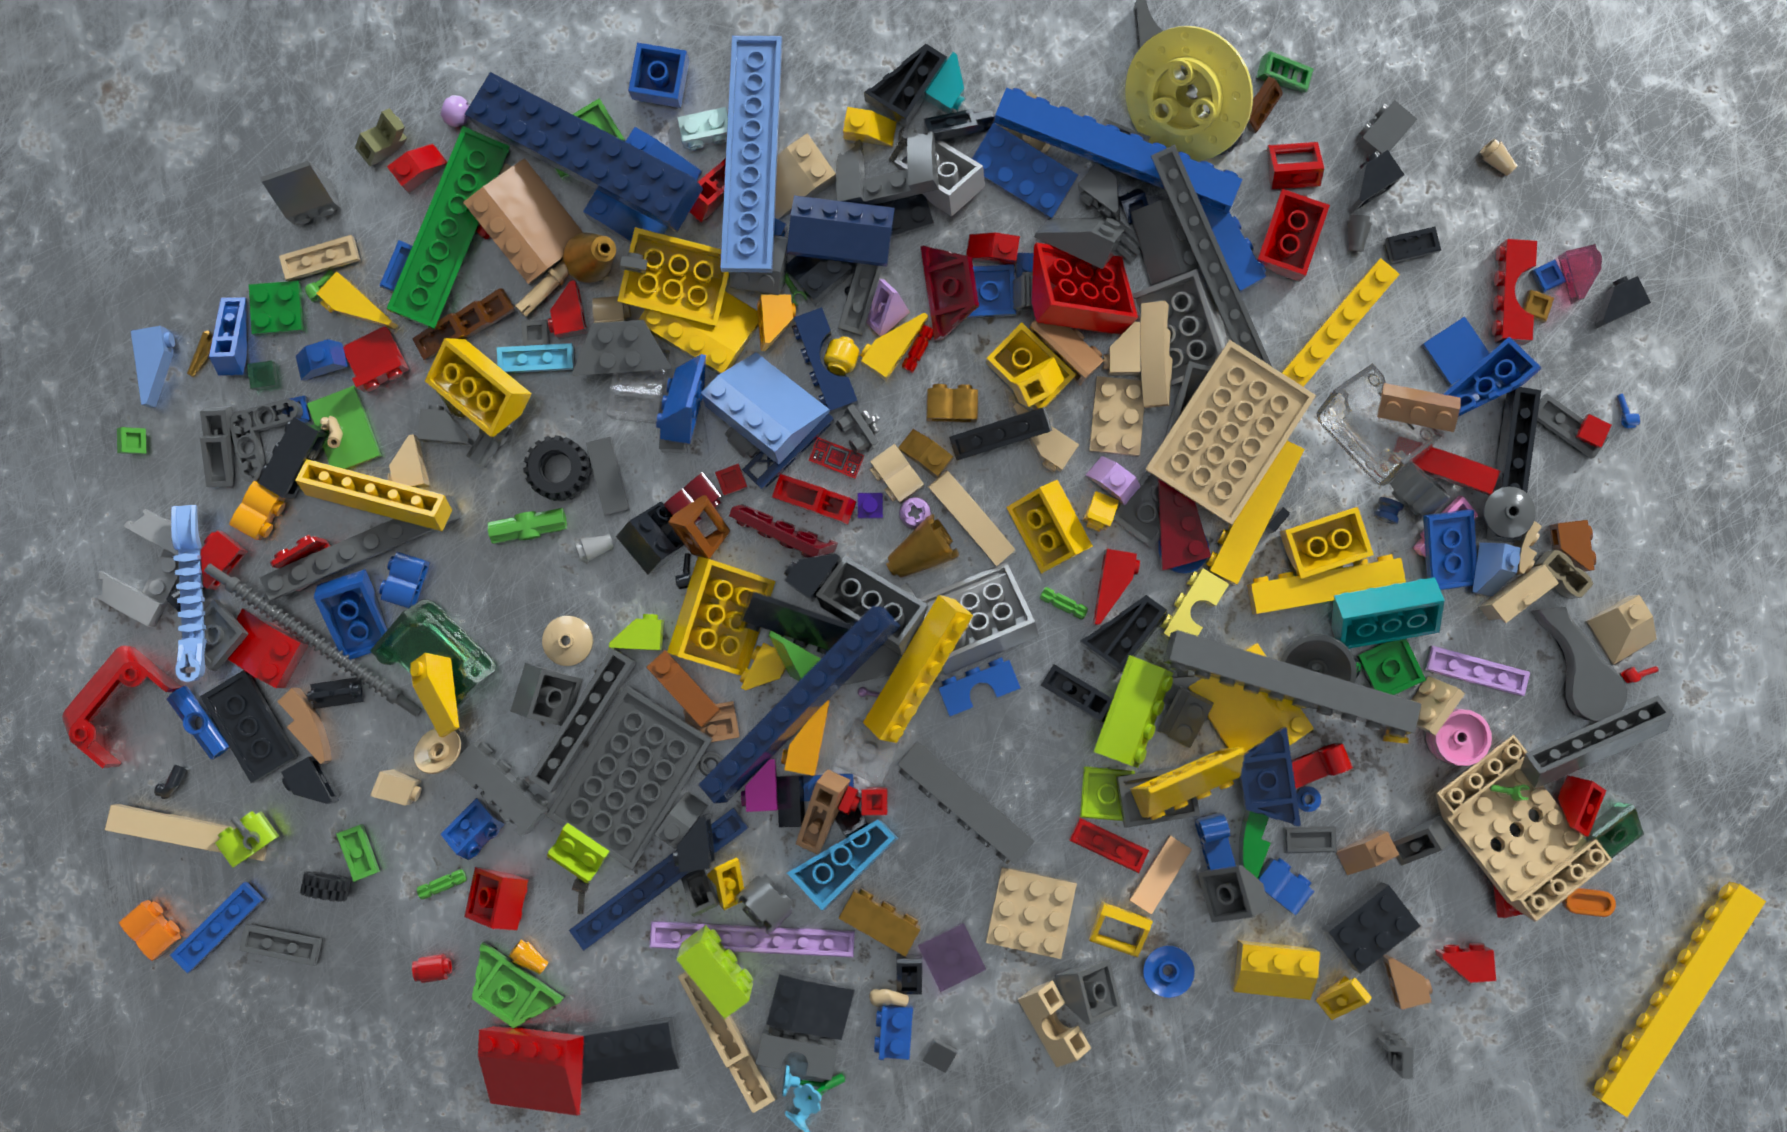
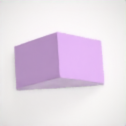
[866,279,910,336]

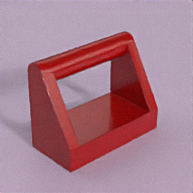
[1267,142,1324,189]

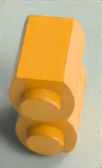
[229,481,286,540]

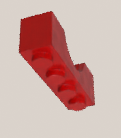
[1492,239,1537,345]

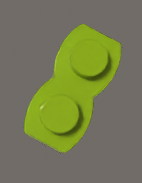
[215,811,279,868]

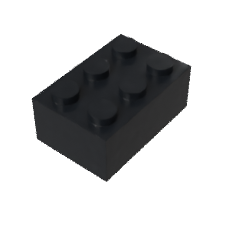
[1322,882,1421,973]

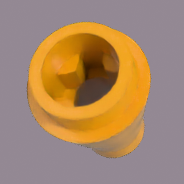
[509,940,548,975]

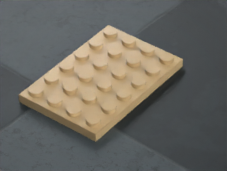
[1145,340,1316,525]

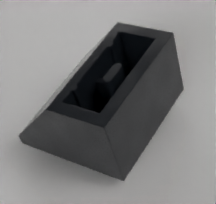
[616,501,686,575]

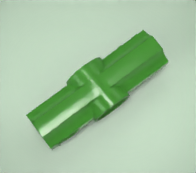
[488,508,567,544]

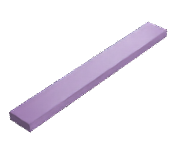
[650,921,855,957]

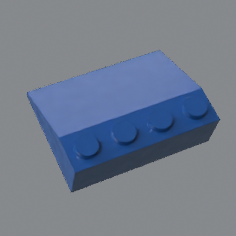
[583,127,702,244]

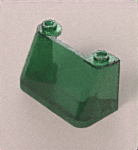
[370,599,496,709]

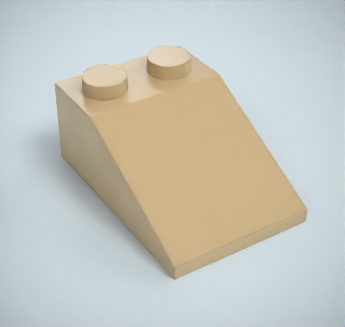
[775,133,836,220]

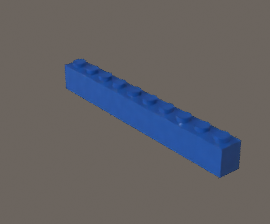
[994,87,1242,214]

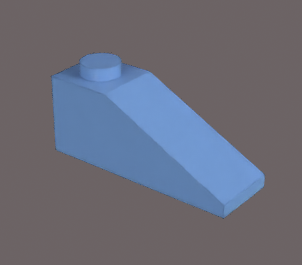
[131,326,175,408]

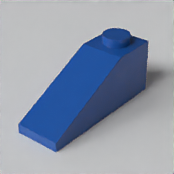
[209,297,247,376]

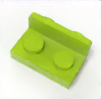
[547,823,610,883]

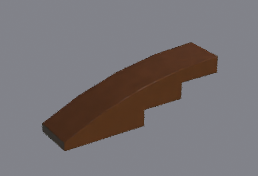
[412,288,515,360]

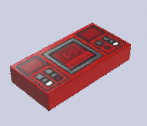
[809,437,864,479]

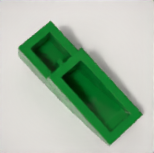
[1239,810,1271,879]

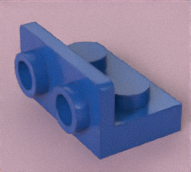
[440,798,504,860]
[874,1005,913,1060]

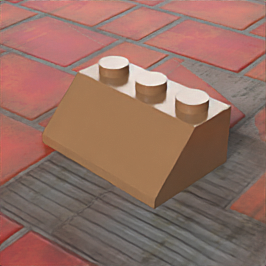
[1029,320,1104,386]

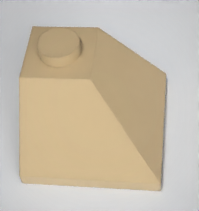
[1586,595,1657,665]

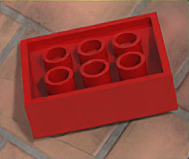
[1031,242,1138,335]
[478,1025,584,1116]

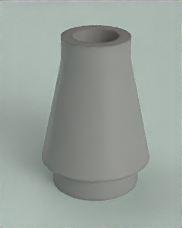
[575,534,614,562]

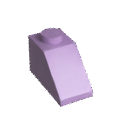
[1086,456,1140,506]

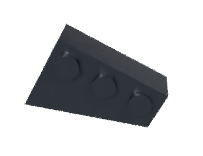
[864,44,947,127]
[1080,595,1167,674]

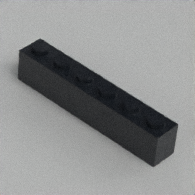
[1486,387,1541,543]

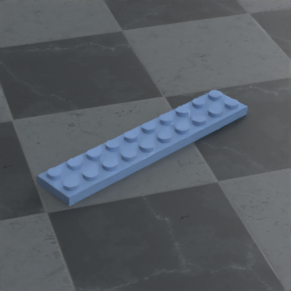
[720,36,782,273]

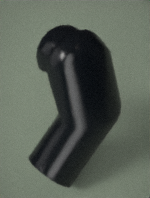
[154,765,186,799]

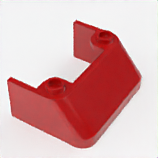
[62,646,182,768]

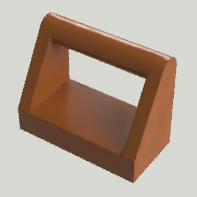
[668,495,730,559]

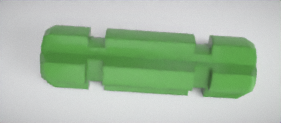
[1040,587,1088,619]
[417,869,467,900]

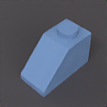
[1472,542,1521,597]

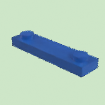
[170,882,264,973]

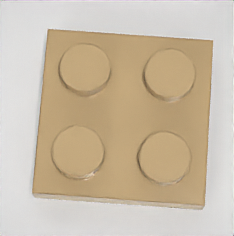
[1412,676,1465,736]

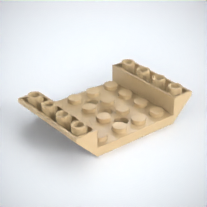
[1436,735,1613,922]

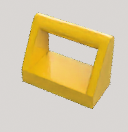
[1089,902,1153,958]

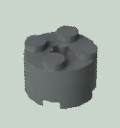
[734,874,793,935]

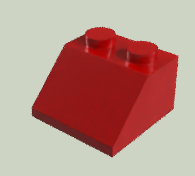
[464,867,528,930]

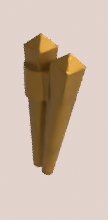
[187,330,213,377]

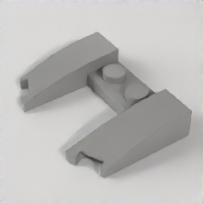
[98,509,202,627]

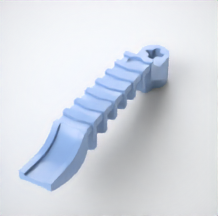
[171,505,207,682]

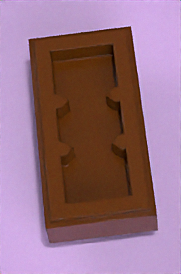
[1247,77,1283,133]

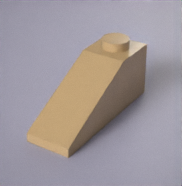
[1012,403,1079,472]

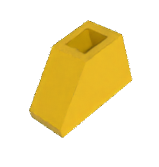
[1009,357,1065,407]
[1082,491,1119,532]
[740,642,786,690]

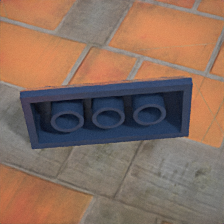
[787,195,894,267]

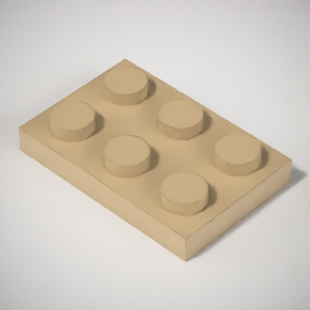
[1089,376,1144,457]

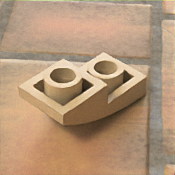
[1514,521,1542,575]

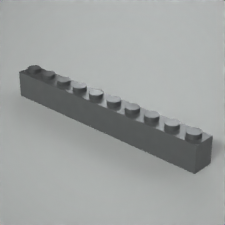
[1163,630,1422,738]

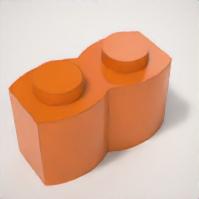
[119,900,182,961]

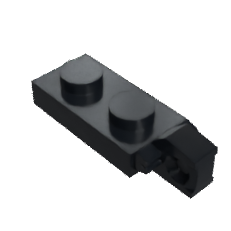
[924,109,995,141]

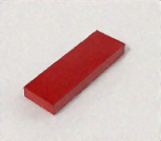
[1069,817,1149,873]

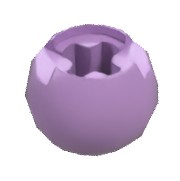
[441,96,469,127]
[899,497,931,529]

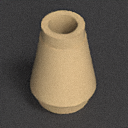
[1480,139,1517,176]

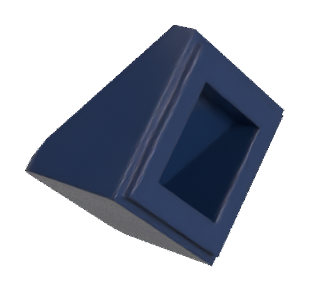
[1119,188,1149,224]

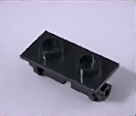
[307,677,364,709]

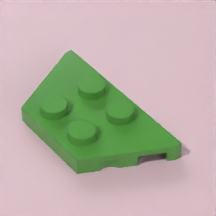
[472,942,564,1028]

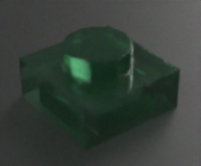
[247,360,278,390]

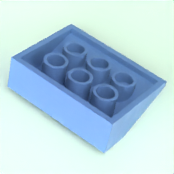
[701,352,830,465]

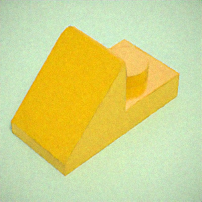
[707,857,744,910]
[1316,976,1372,1020]

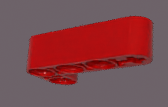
[1292,743,1353,788]

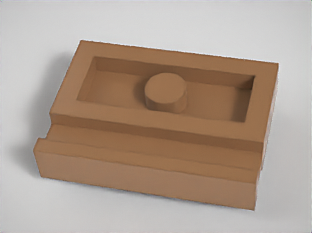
[683,701,740,742]

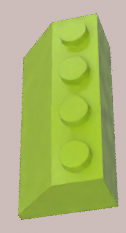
[1094,655,1173,768]

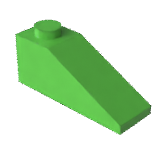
[769,631,821,681]

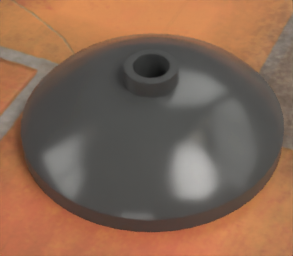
[1280,634,1357,709]

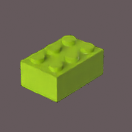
[676,925,753,1019]

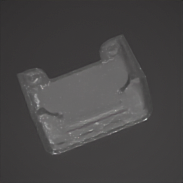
[1317,363,1442,486]

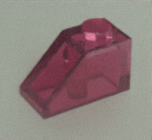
[1558,244,1602,304]

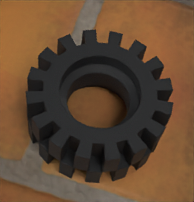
[300,871,351,902]

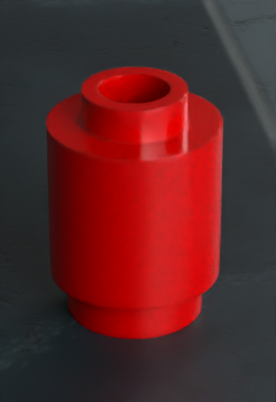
[412,954,452,983]

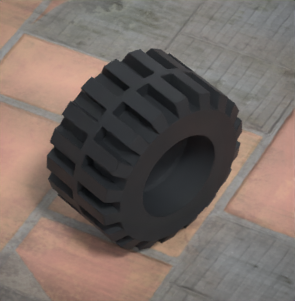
[523,435,591,501]

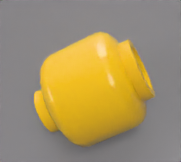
[823,336,860,376]

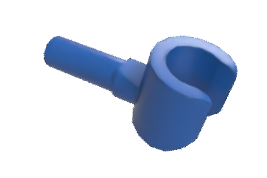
[1617,393,1640,428]

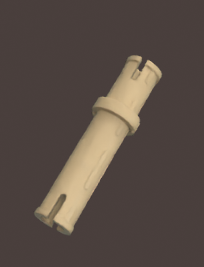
[515,260,570,317]

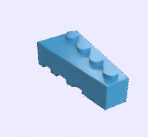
[787,819,899,910]

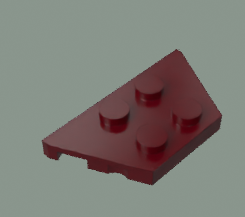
[920,245,979,341]

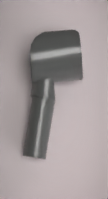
[231,816,260,850]

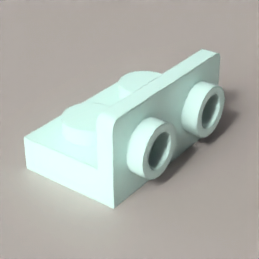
[677,107,728,150]

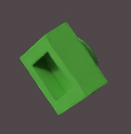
[117,427,146,455]

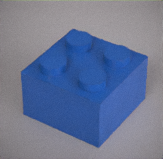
[628,42,690,108]

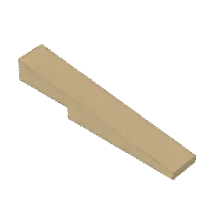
[105,804,268,861]
[678,972,778,1113]

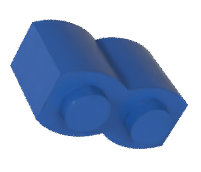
[379,552,430,610]
[1258,858,1315,916]

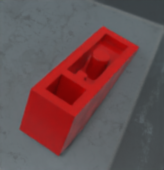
[689,158,726,223]
[1093,549,1140,625]

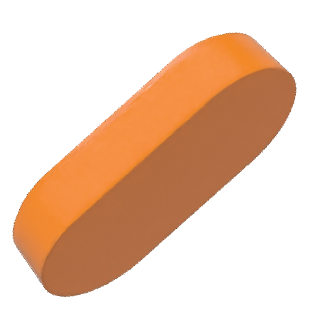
[1562,888,1616,917]

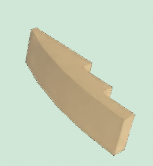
[1140,301,1172,408]
[928,470,1015,566]

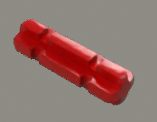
[902,325,933,373]

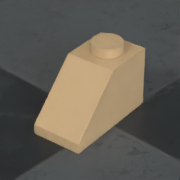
[1103,322,1140,376]
[387,434,430,488]
[370,769,422,806]

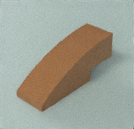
[277,688,332,764]

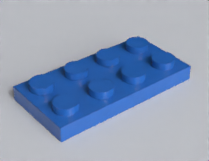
[972,123,1079,218]

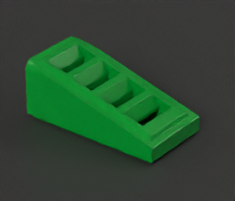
[1256,51,1314,93]

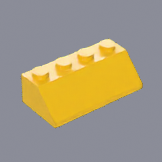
[425,338,531,437]

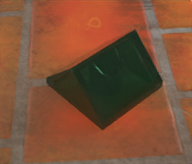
[1582,802,1644,859]

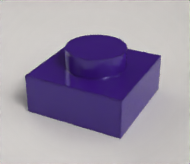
[858,493,883,519]

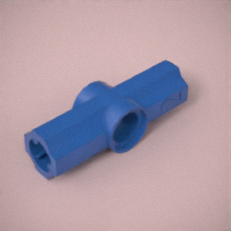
[166,686,230,760]

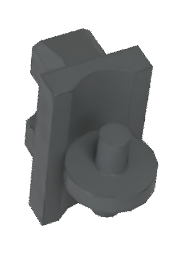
[835,404,880,453]

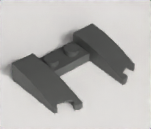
[836,128,939,205]

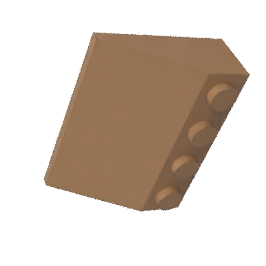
[463,158,583,284]

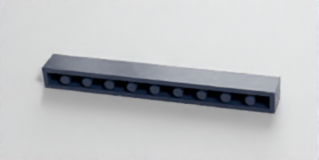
[698,606,900,804]

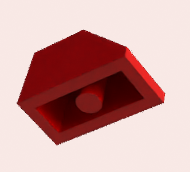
[387,144,447,194]
[966,232,1020,267]
[548,280,588,339]
[201,530,248,590]
[1558,775,1607,837]

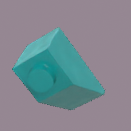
[925,52,965,114]

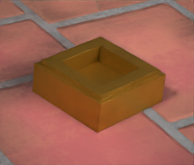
[1522,290,1554,323]

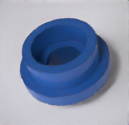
[1296,786,1321,812]

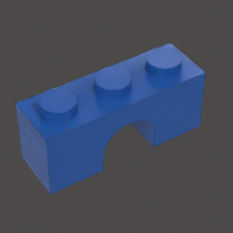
[938,657,1021,717]

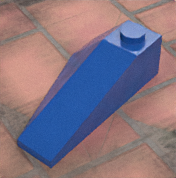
[1444,337,1542,417]

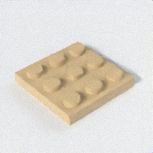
[986,867,1077,959]

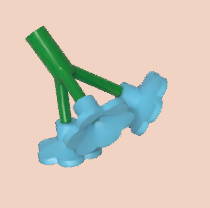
[782,1065,845,1132]

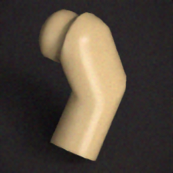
[320,416,343,448]
[869,989,909,1007]

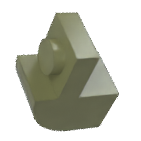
[355,108,407,166]

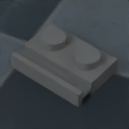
[1157,686,1214,748]

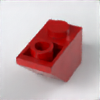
[1435,943,1496,983]

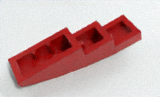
[1389,437,1501,495]

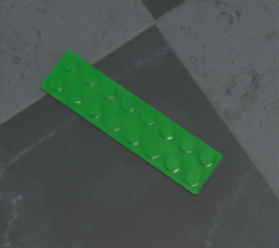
[386,126,510,330]

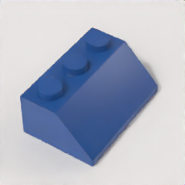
[656,354,706,444]

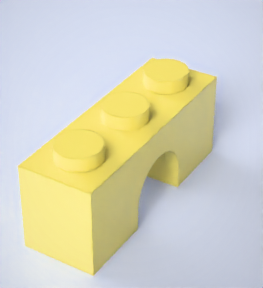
[1160,568,1229,639]

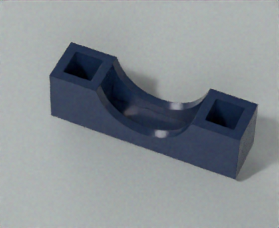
[791,307,858,415]

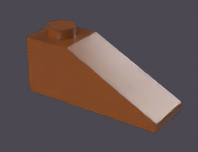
[646,650,721,728]

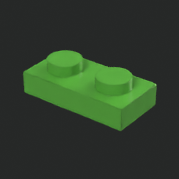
[336,824,380,882]

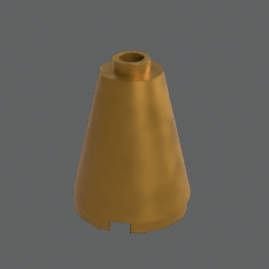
[563,233,616,283]
[886,514,959,578]

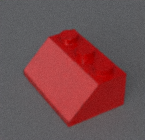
[1257,189,1330,282]

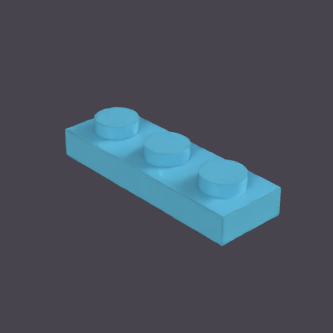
[497,343,574,373]

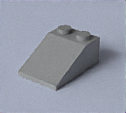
[894,133,985,216]

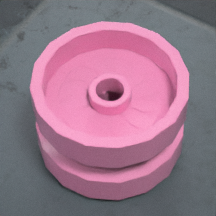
[1426,709,1492,766]

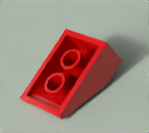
[228,608,309,688]

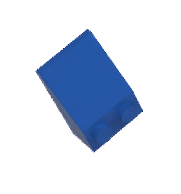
[314,569,392,660]

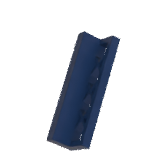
[742,413,835,491]

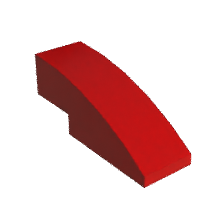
[772,474,856,525]

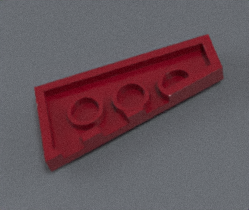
[1157,478,1211,571]
[729,504,838,558]

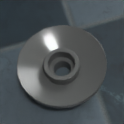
[1484,487,1536,538]

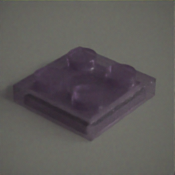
[918,922,986,992]

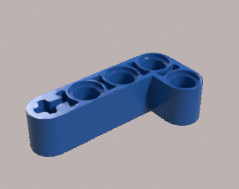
[1195,813,1236,870]

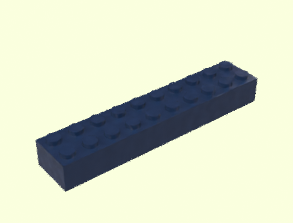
[465,72,703,232]

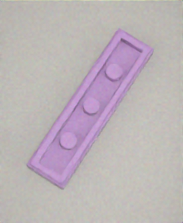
[1424,646,1530,696]

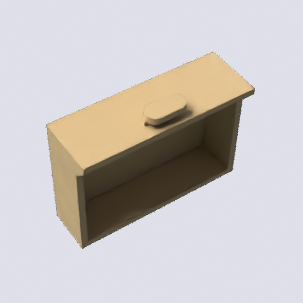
[1478,565,1559,623]

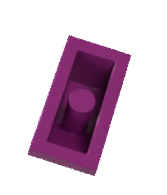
[741,758,778,812]

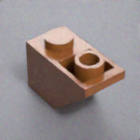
[1549,520,1596,572]

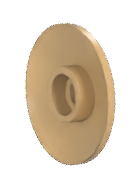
[542,616,593,666]
[414,728,461,774]

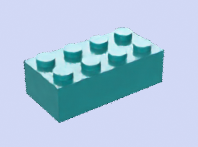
[1331,577,1445,649]

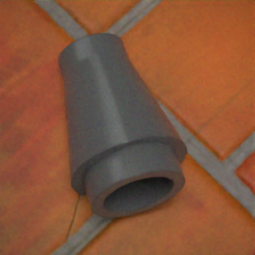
[1347,215,1372,252]

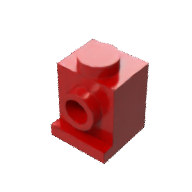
[861,787,887,815]

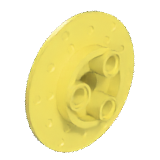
[1125,26,1253,161]

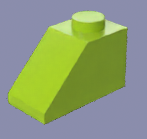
[609,614,664,651]

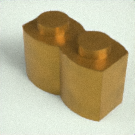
[926,384,978,423]

